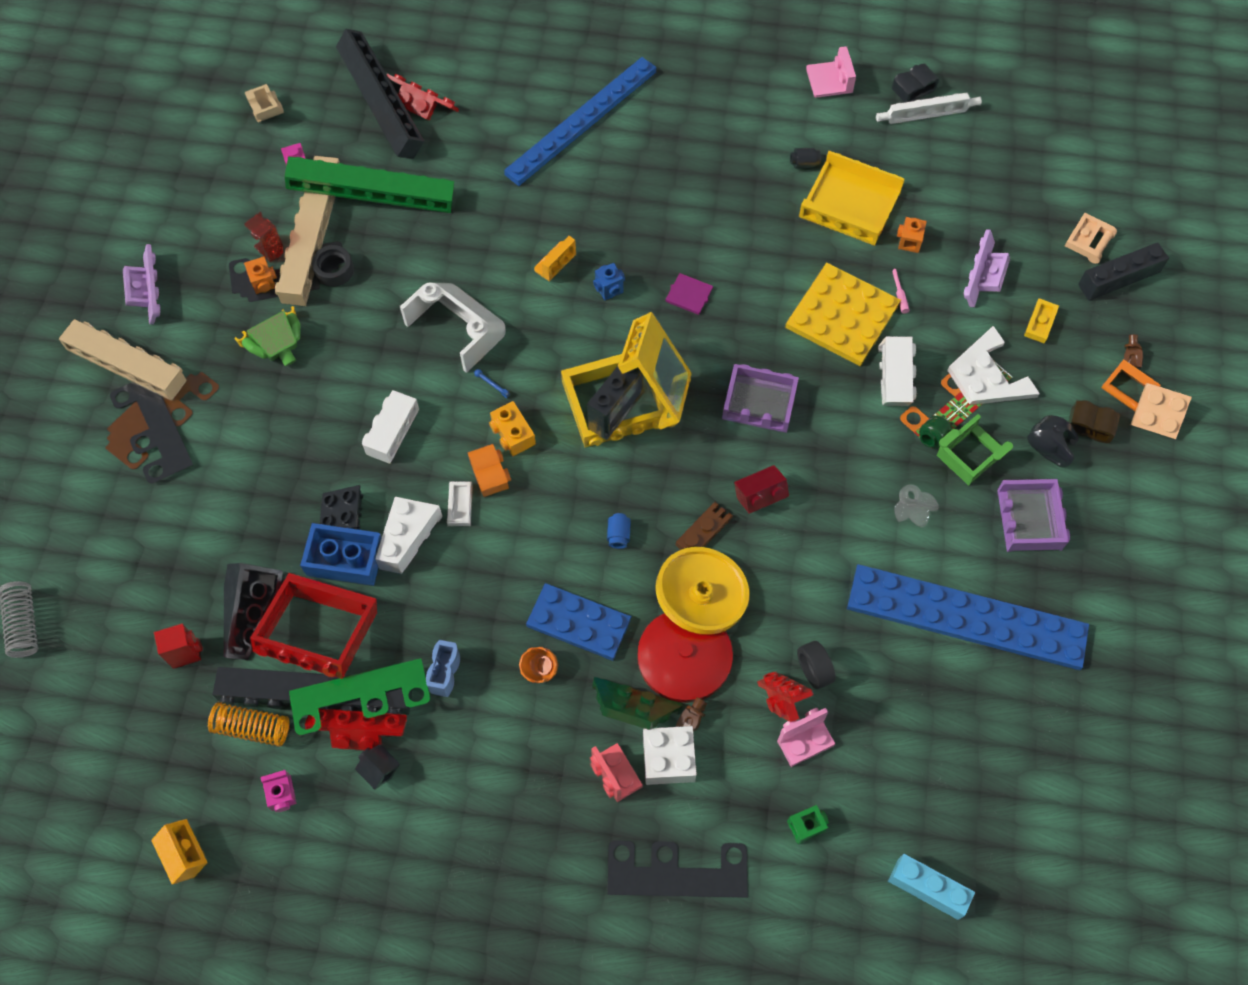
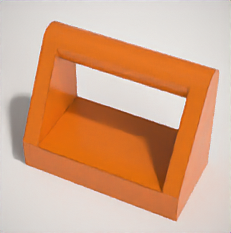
[1101,359,1161,411]

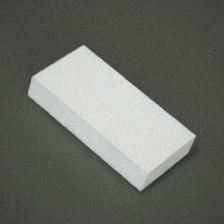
[447,482,473,526]

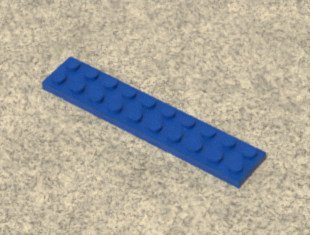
[847,564,1089,670]

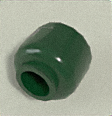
[919,415,953,449]

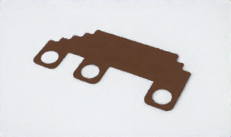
[106,372,219,469]

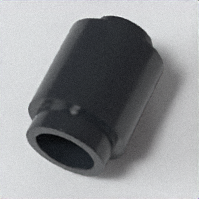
[790,148,821,169]

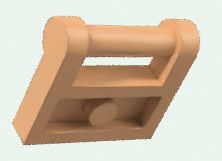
[1065,213,1117,263]

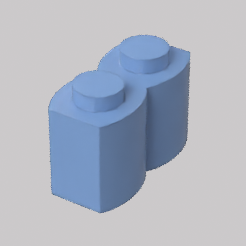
[426,640,460,697]

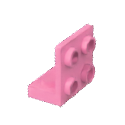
[806,46,856,98]
[777,708,835,767]

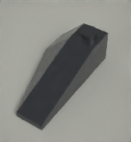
[224,563,283,660]

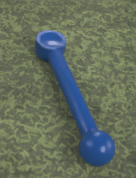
[474,369,510,398]

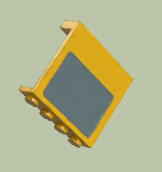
[618,312,692,430]

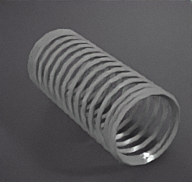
[0,581,39,658]

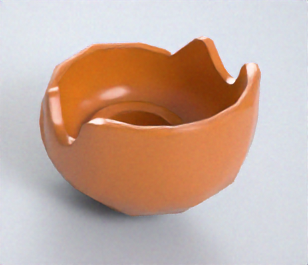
[519,647,559,683]

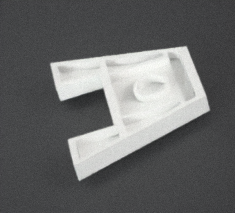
[947,326,1040,405]

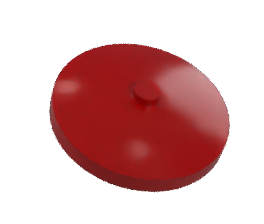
[638,613,733,703]

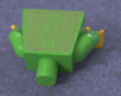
[235,306,301,367]

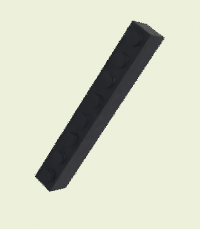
[336,29,425,159]
[212,667,413,715]

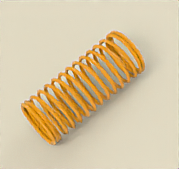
[208,702,290,747]

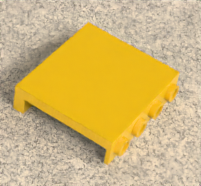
[799,151,905,246]

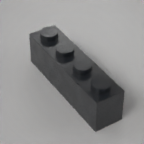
[1078,242,1169,301]

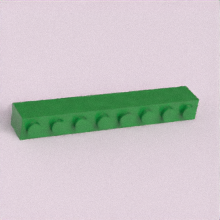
[284,156,454,213]

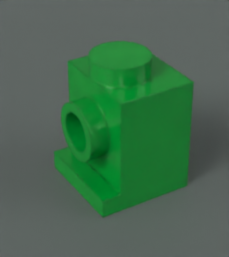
[787,805,829,845]

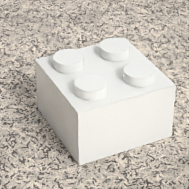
[643,726,696,785]

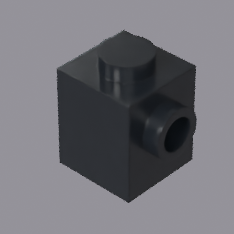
[355,744,400,790]

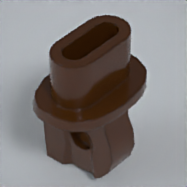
[1124,334,1143,368]
[676,697,708,731]

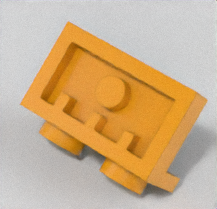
[534,236,576,282]

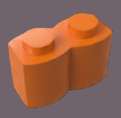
[468,444,511,497]

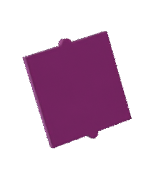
[665,273,713,315]

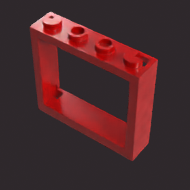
[250,573,377,679]

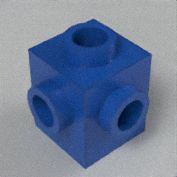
[593,263,625,301]

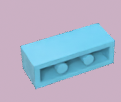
[888,854,975,920]

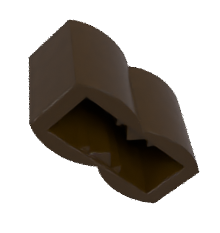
[1068,400,1120,444]

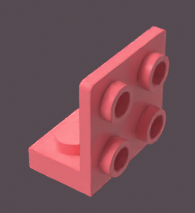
[590,743,643,802]

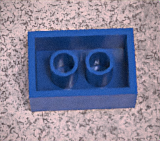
[300,523,382,586]

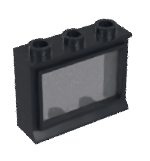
[587,366,645,440]

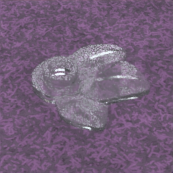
[894,484,939,528]

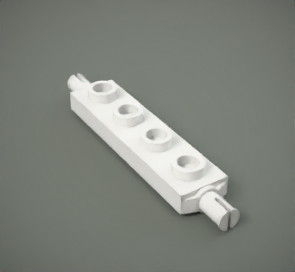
[876,93,982,124]

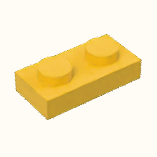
[1024,298,1059,343]

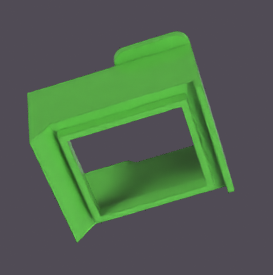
[937,414,1013,485]

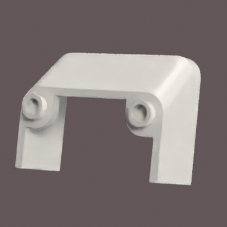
[400,283,506,373]

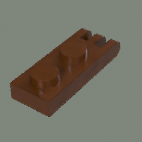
[675,501,733,550]

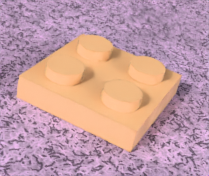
[1130,383,1192,439]

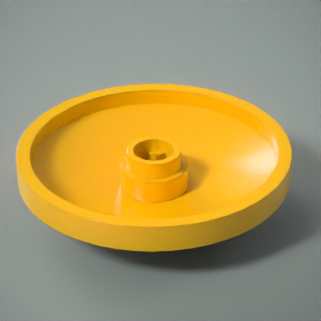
[656,547,749,634]

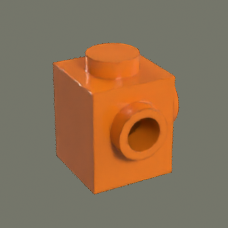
[897,217,926,253]
[244,256,277,294]

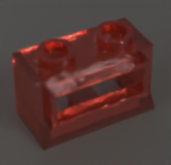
[244,211,284,263]

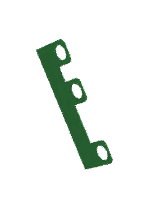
[289,658,430,735]

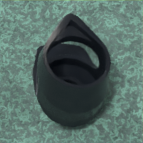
[1027,415,1079,468]

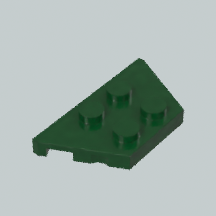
[592,677,683,730]

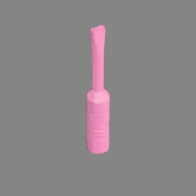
[893,269,910,314]

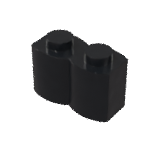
[892,63,939,103]

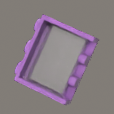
[722,364,799,433]
[998,479,1070,552]

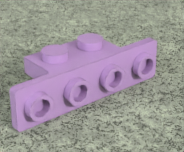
[964,230,1010,307]
[123,244,160,324]

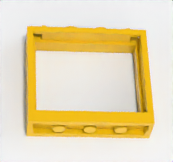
[561,354,664,447]

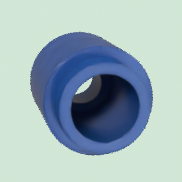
[607,513,631,549]

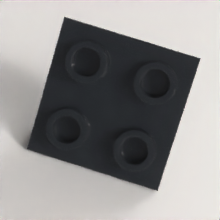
[320,485,363,530]

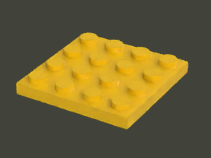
[785,263,901,366]

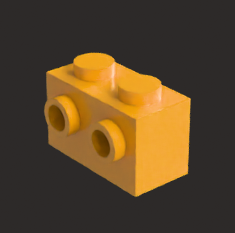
[489,401,536,457]
[152,819,208,885]

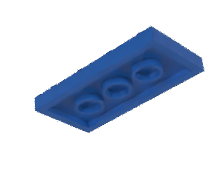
[526,583,631,661]

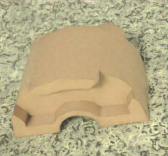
[244,84,284,122]

